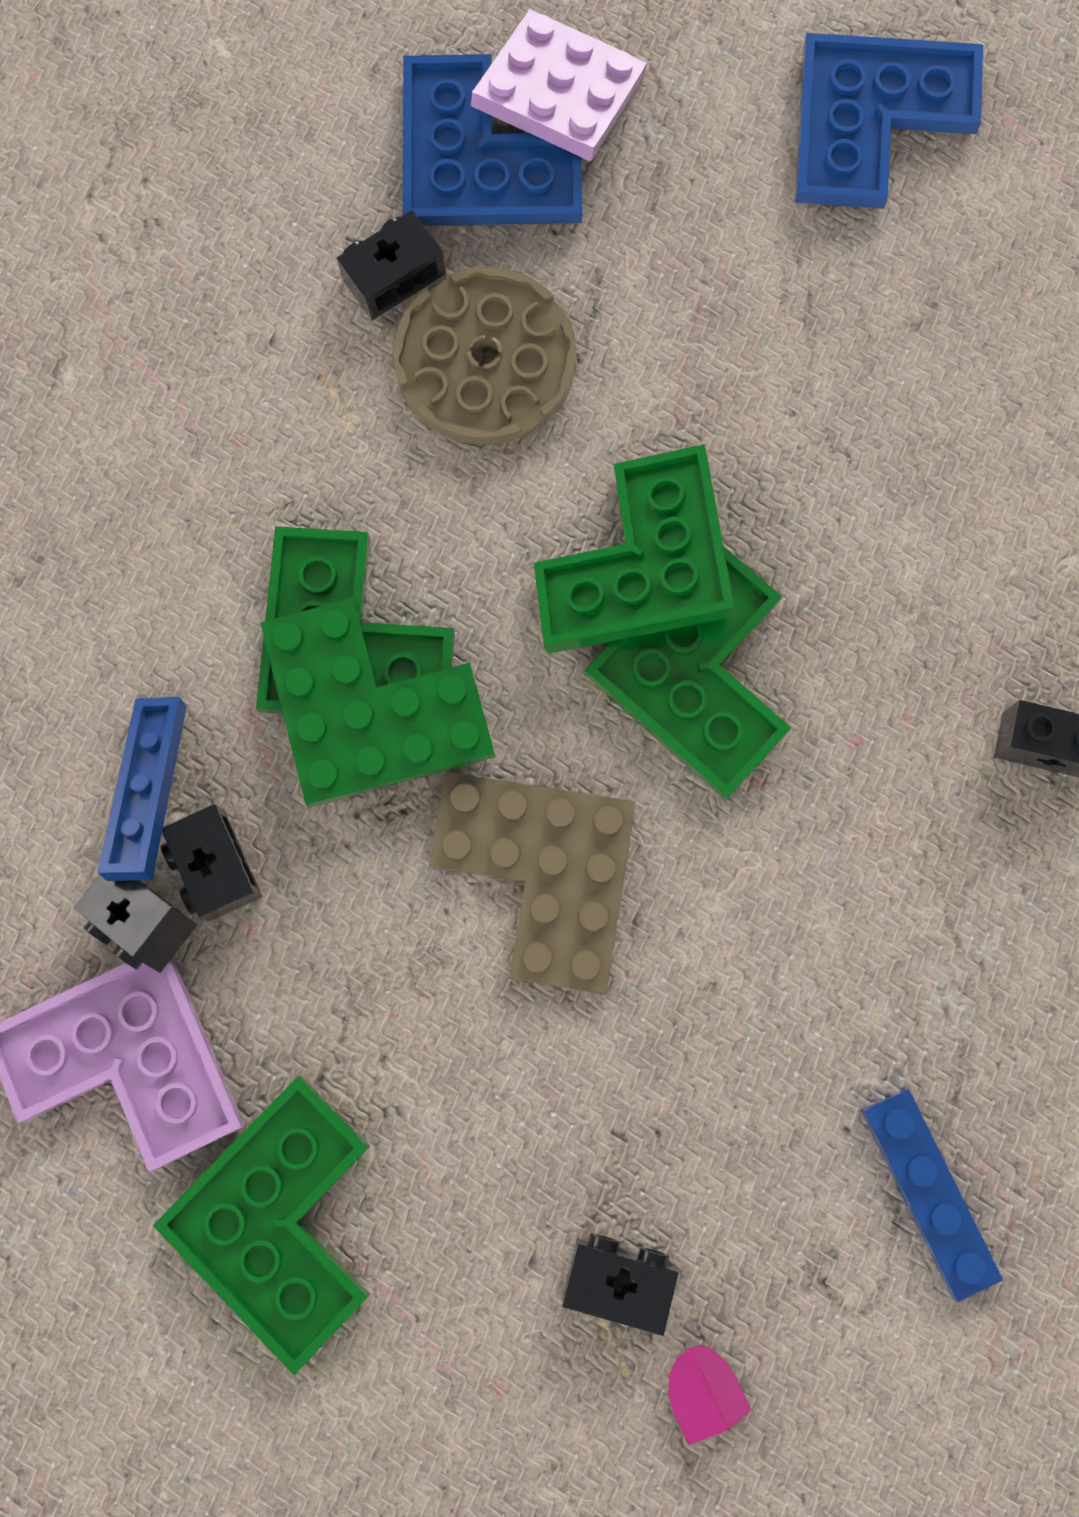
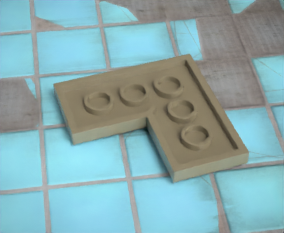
[429,772,636,995]

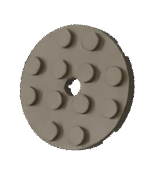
[393,267,576,445]

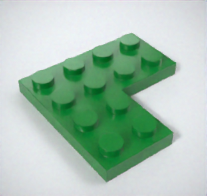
[534,444,736,654]
[256,526,455,714]
[584,547,791,801]
[260,598,496,808]
[152,1076,371,1375]

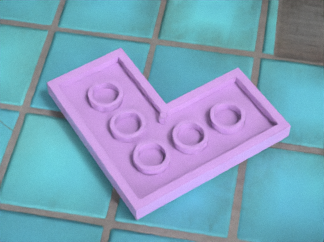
[0,958,246,1172]

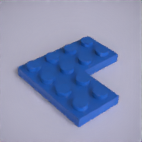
[795,33,983,209]
[403,54,582,226]

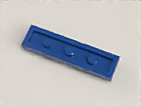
[98,697,187,881]
[861,1089,1003,1302]

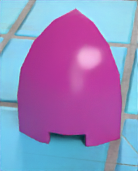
[668,1345,751,1445]

